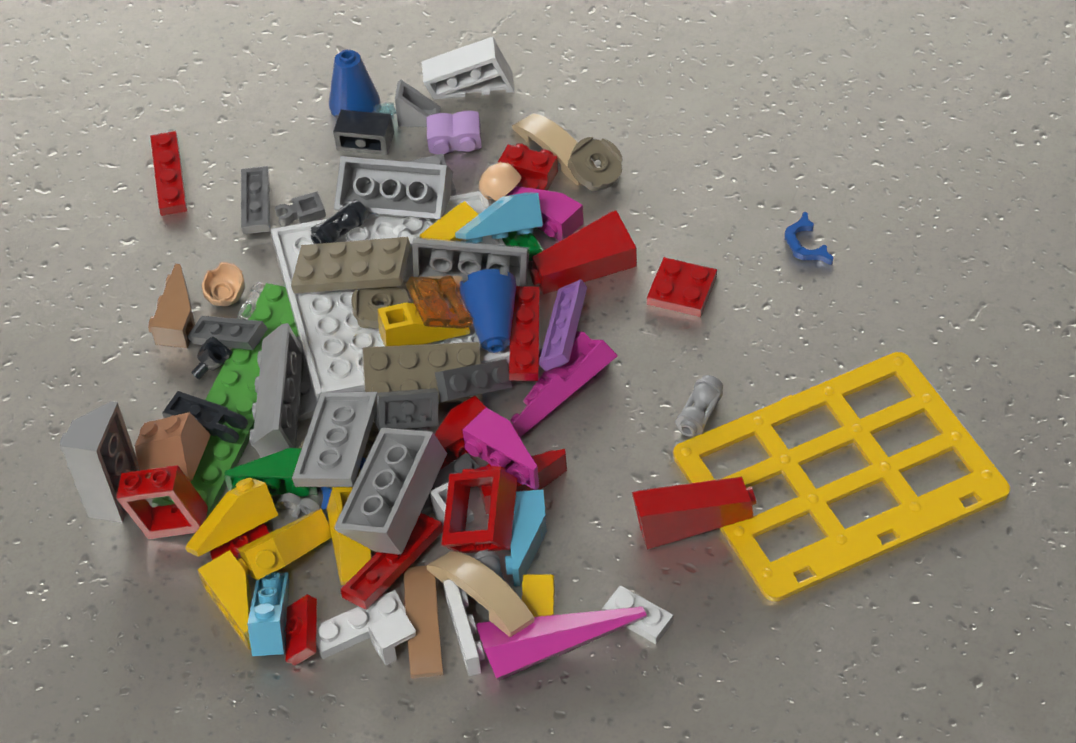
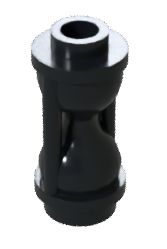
[311,200,368,244]

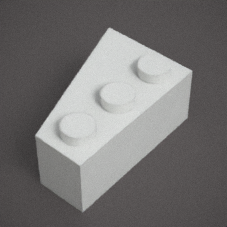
[422,37,514,100]

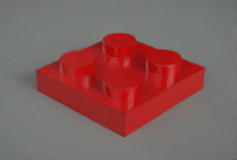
[647,257,717,317]

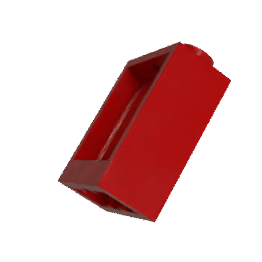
[116,465,208,539]
[441,466,518,553]

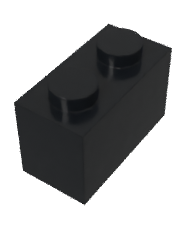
[333,110,394,155]

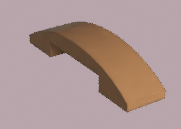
[404,565,443,679]

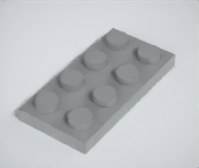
[292,392,377,487]

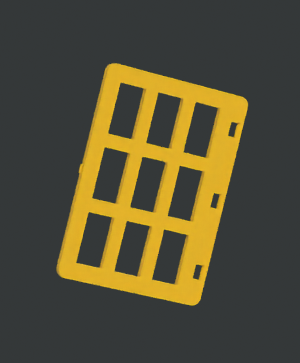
[673,352,1010,602]

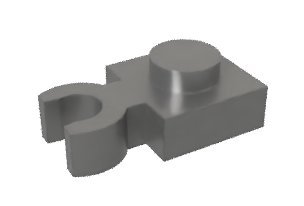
[275,191,326,226]

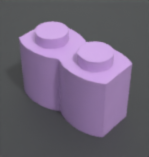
[427,111,482,154]

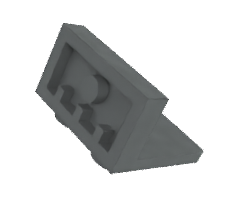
[374,388,438,431]

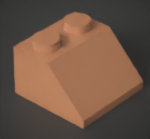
[134,412,210,481]

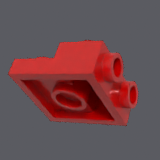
[498,143,558,191]

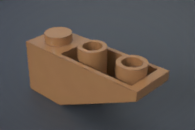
[148,263,195,349]

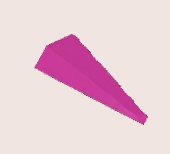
[510,331,618,437]
[476,606,647,681]

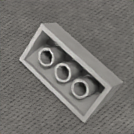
[334,156,453,220]
[412,238,529,286]
[250,323,304,457]
[60,401,139,523]
[334,428,447,555]

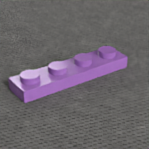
[539,279,587,371]

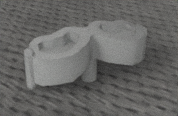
[275,493,321,518]

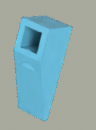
[455,192,543,243]
[505,489,547,587]
[247,571,289,656]

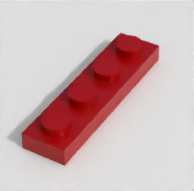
[150,131,187,216]
[509,286,540,381]
[340,513,443,610]

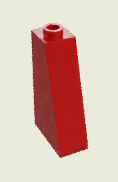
[530,210,637,295]
[632,476,757,550]

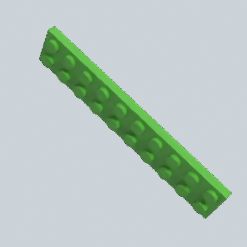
[151,283,299,519]

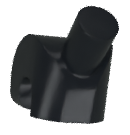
[191,337,233,380]

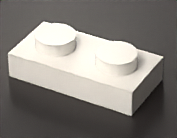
[603,585,673,644]

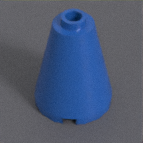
[329,50,380,117]
[459,269,517,353]

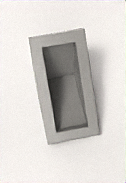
[395,79,441,127]

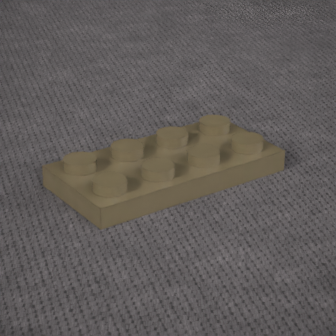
[291,237,411,294]
[362,342,483,403]

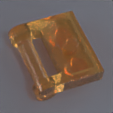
[406,275,473,329]

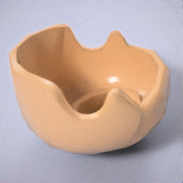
[479,163,521,201]
[201,262,245,306]

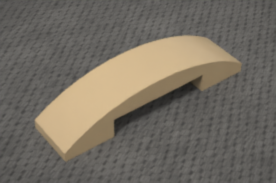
[512,113,596,186]
[427,551,534,637]

